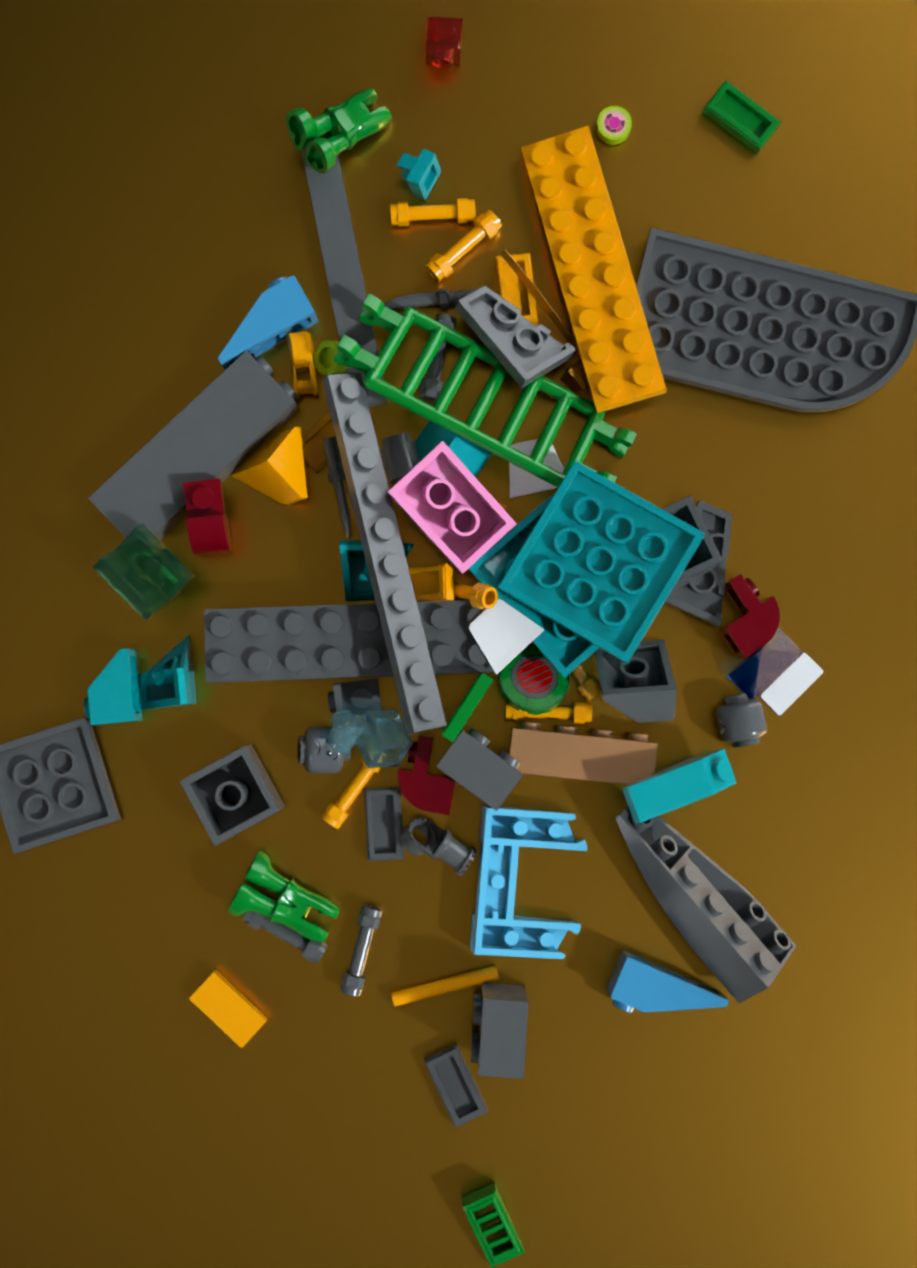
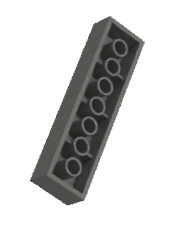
[204,600,495,683]

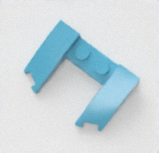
[469,805,587,959]

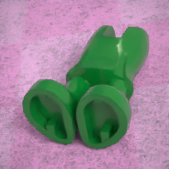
[286,88,392,174]
[226,850,341,943]

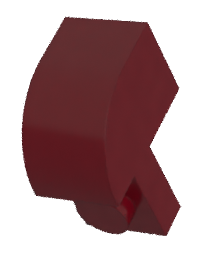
[183,478,233,556]
[719,574,780,659]
[398,735,455,815]

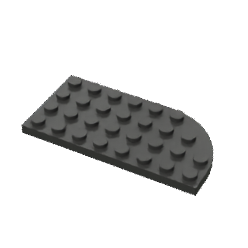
[636,227,917,413]

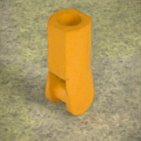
[287,331,318,399]

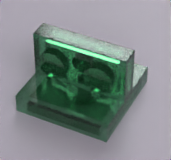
[93,523,195,621]

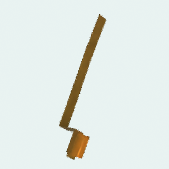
[500,249,588,393]

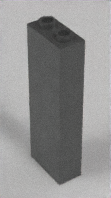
[88,351,300,554]

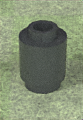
[381,433,419,484]

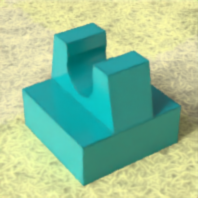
[397,148,442,201]

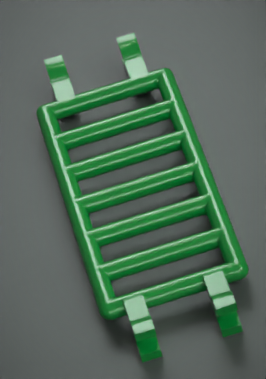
[334,293,637,488]

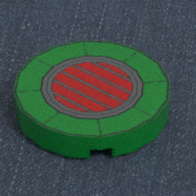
[497,644,570,715]

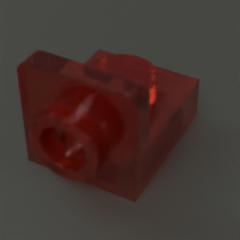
[425,17,463,68]

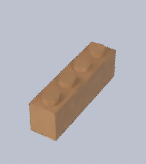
[508,721,658,785]

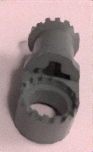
[401,817,477,876]

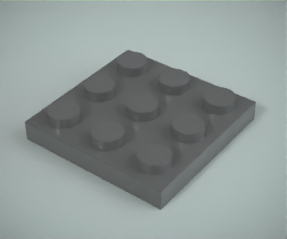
[0,717,121,854]

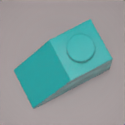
[84,648,143,725]

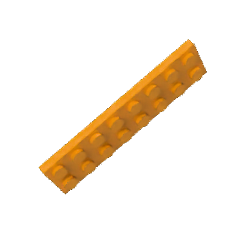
[521,126,667,414]

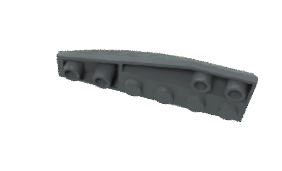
[615,805,797,1003]

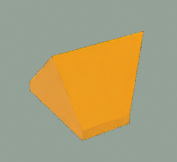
[230,427,308,504]

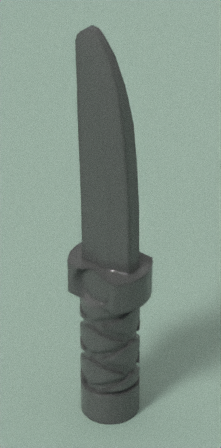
[384,288,478,310]
[322,436,351,539]

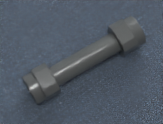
[418,313,457,402]
[340,905,383,996]
[242,911,328,964]

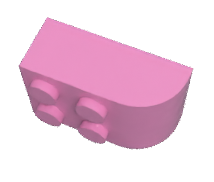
[387,441,517,574]

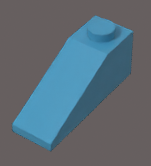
[218,275,319,370]
[606,950,729,1013]

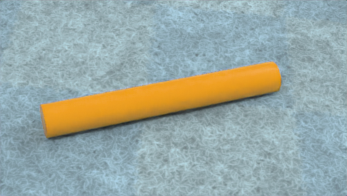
[391,965,499,1007]

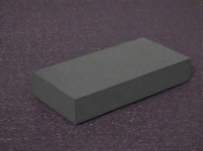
[364,786,404,861]
[424,1042,488,1128]

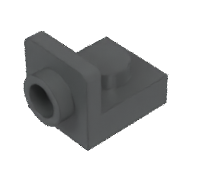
[328,678,383,720]

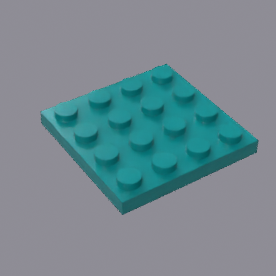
[498,461,705,664]

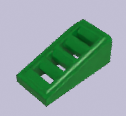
[462,1182,525,1268]

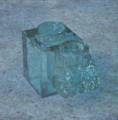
[327,709,413,768]

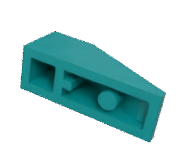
[622,749,737,824]

